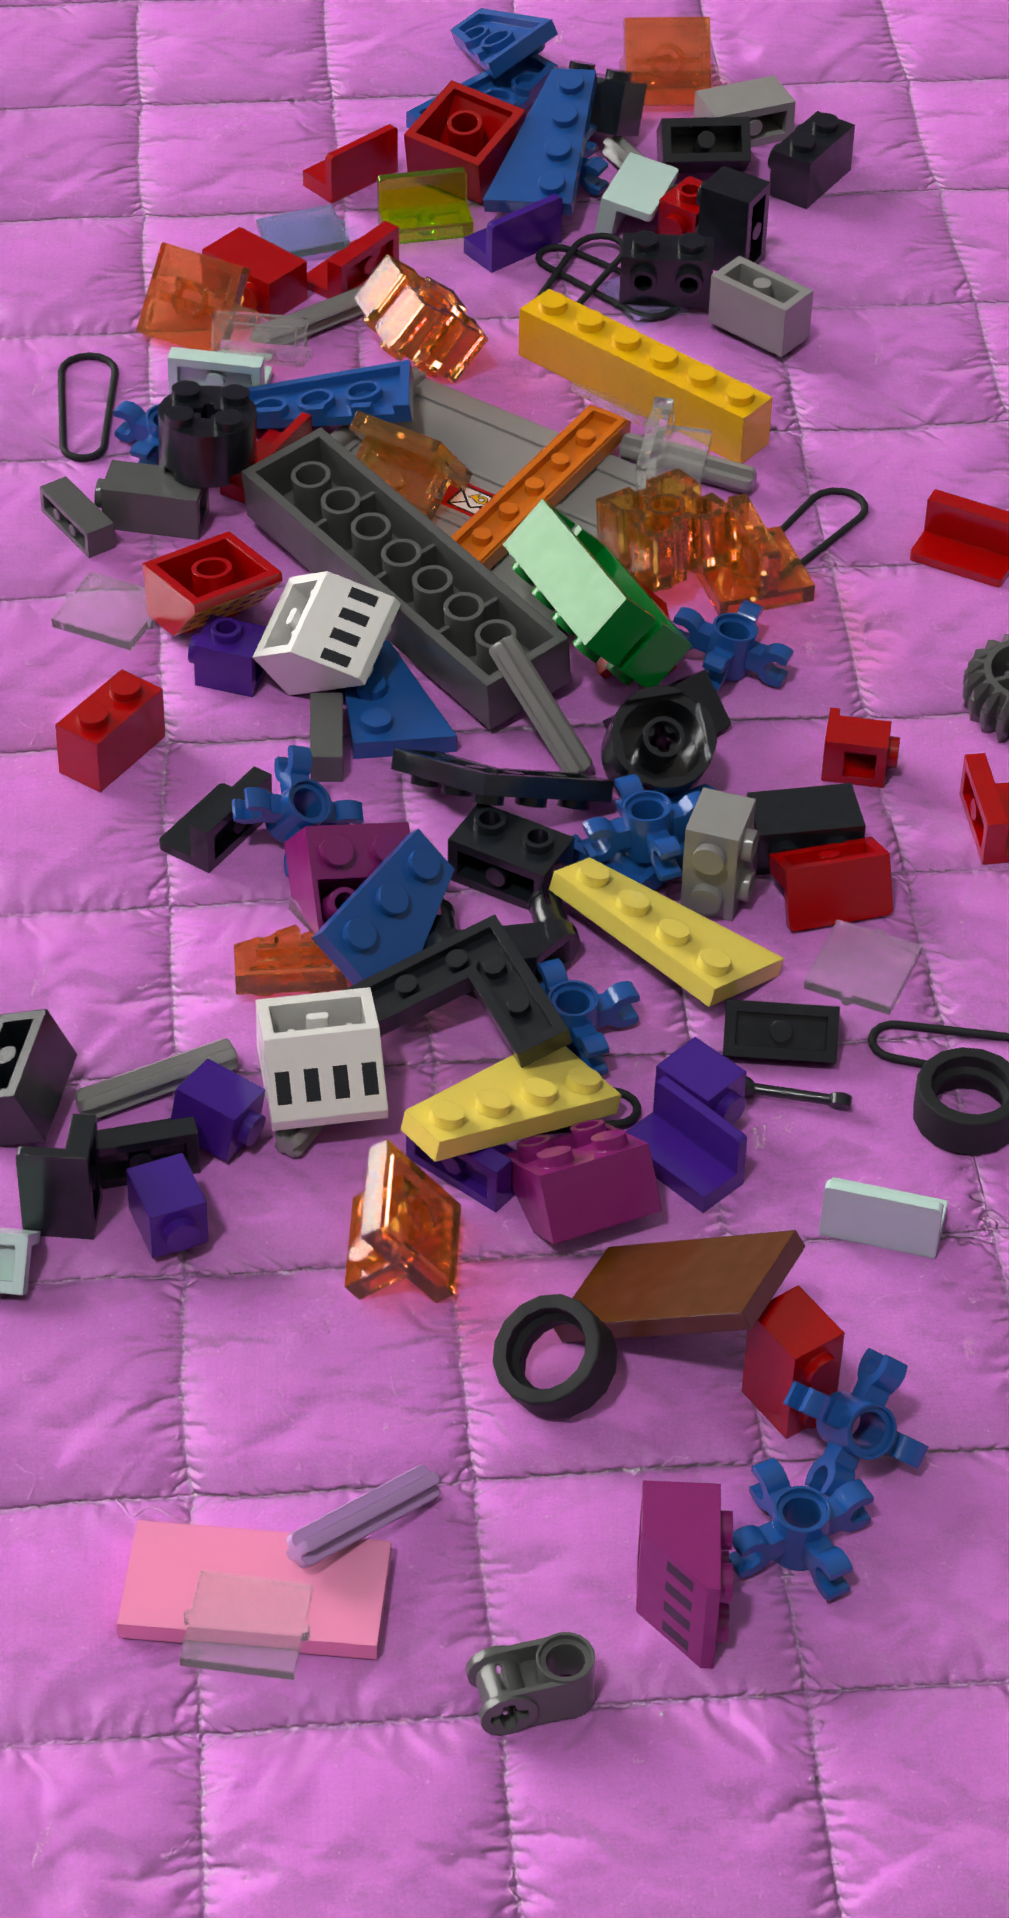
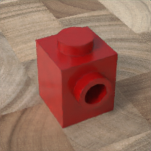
[657,176,703,235]

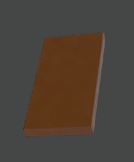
[554,1230,805,1342]

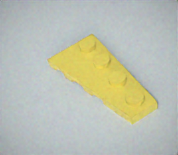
[549,857,785,1007]
[401,1046,622,1162]

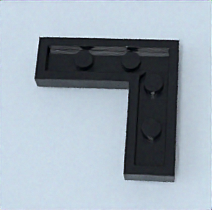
[391,748,614,810]
[344,914,572,1068]

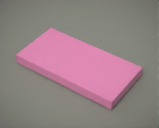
[117,1520,391,1660]

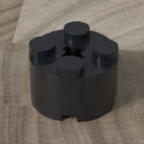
[158,380,257,488]
[601,686,717,798]

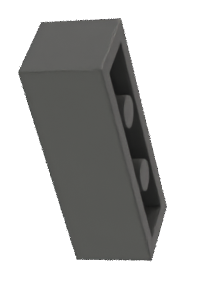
[40,476,115,558]
[310,693,343,782]

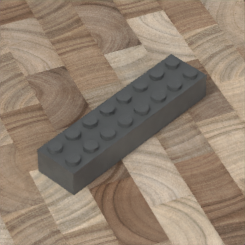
[241,428,571,730]

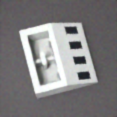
[252,571,401,696]
[256,987,388,1131]

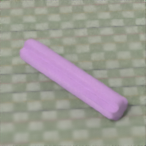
[286,1465,441,1568]

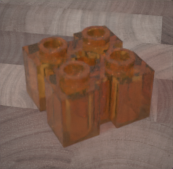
[354,254,489,383]
[596,468,736,593]

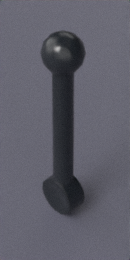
[744,1076,853,1111]

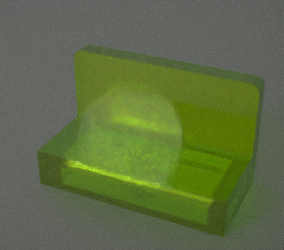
[377,167,474,244]

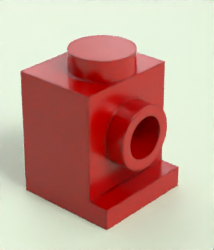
[821,707,901,788]

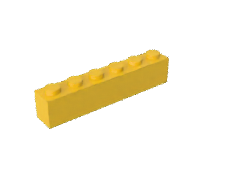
[518,289,773,464]

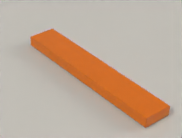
[451,404,631,570]

